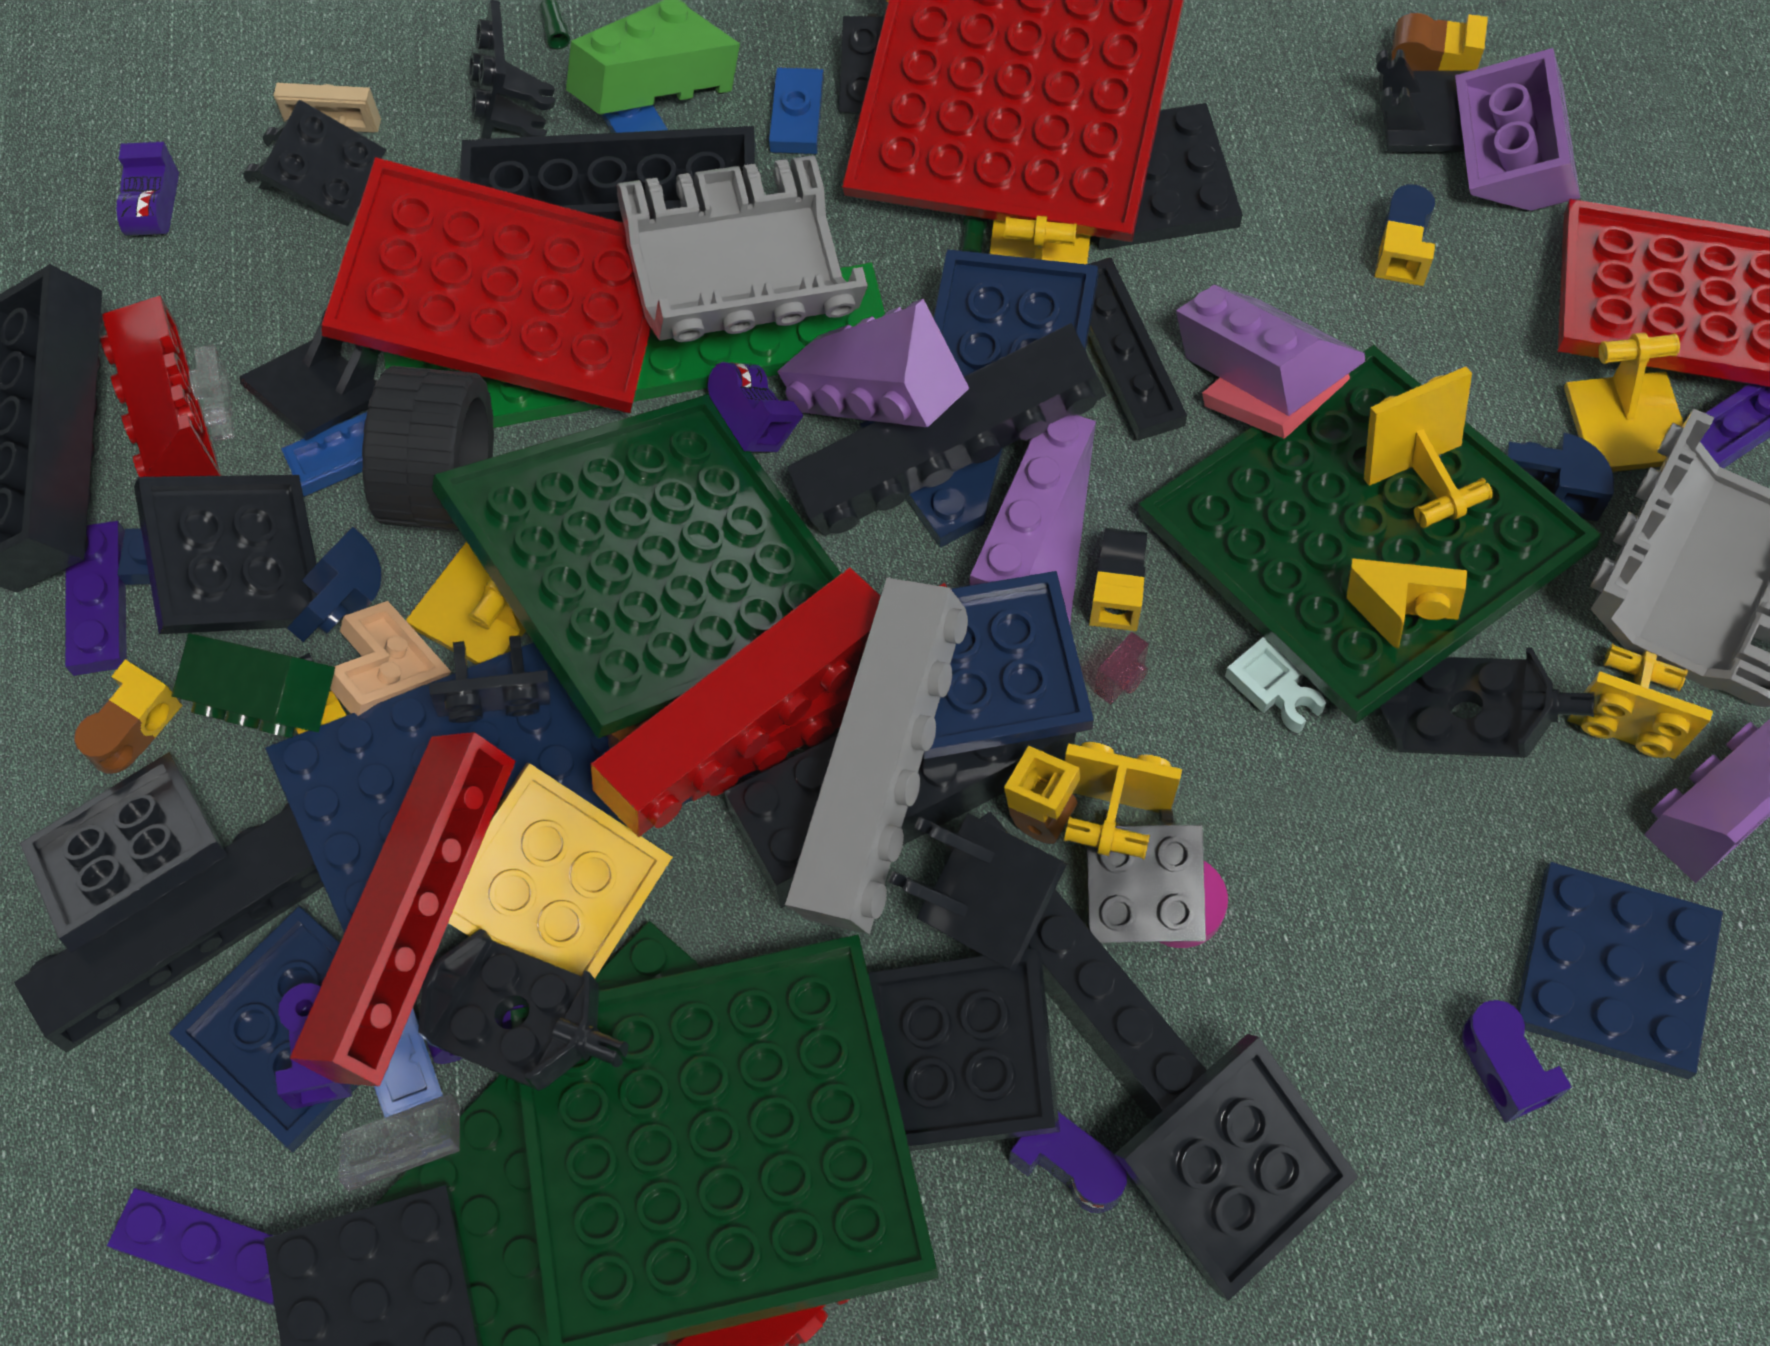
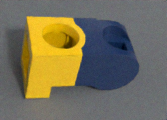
[1374,184,1435,286]

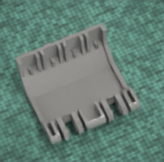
[617,155,868,342]
[1590,409,1770,707]

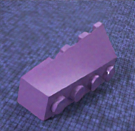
[777,299,969,427]
[970,415,1096,622]

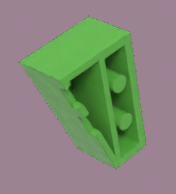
[566,0,740,114]

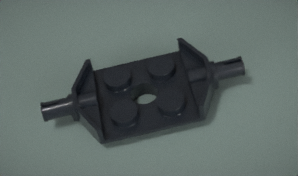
[1374,647,1595,758]
[418,929,629,1091]

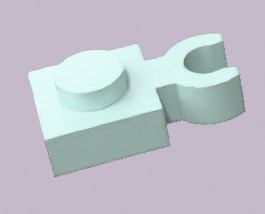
[1225,637,1326,733]

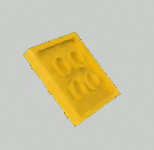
[448,763,673,979]

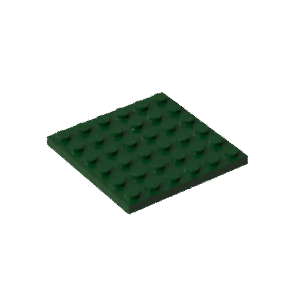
[1139,345,1602,724]
[432,394,841,739]
[510,934,938,1346]

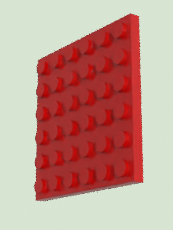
[842,0,1185,242]

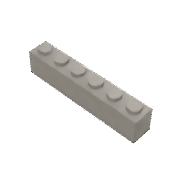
[785,578,968,935]

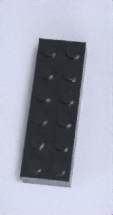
[460,126,758,223]
[0,264,103,593]
[724,733,1076,908]

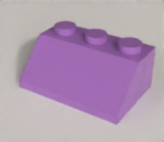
[1455,48,1580,211]
[1176,285,1365,416]
[1644,719,1770,883]

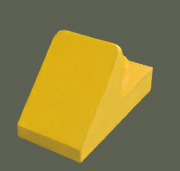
[1347,558,1467,648]

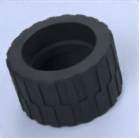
[362,366,494,531]

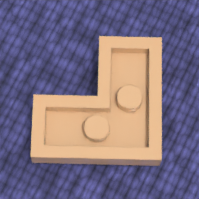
[330,601,451,716]

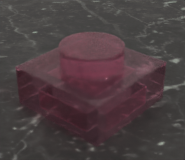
[1094,632,1149,705]

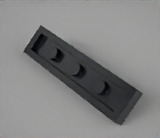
[1087,257,1187,441]

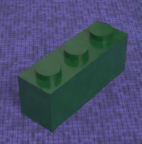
[171,633,336,738]

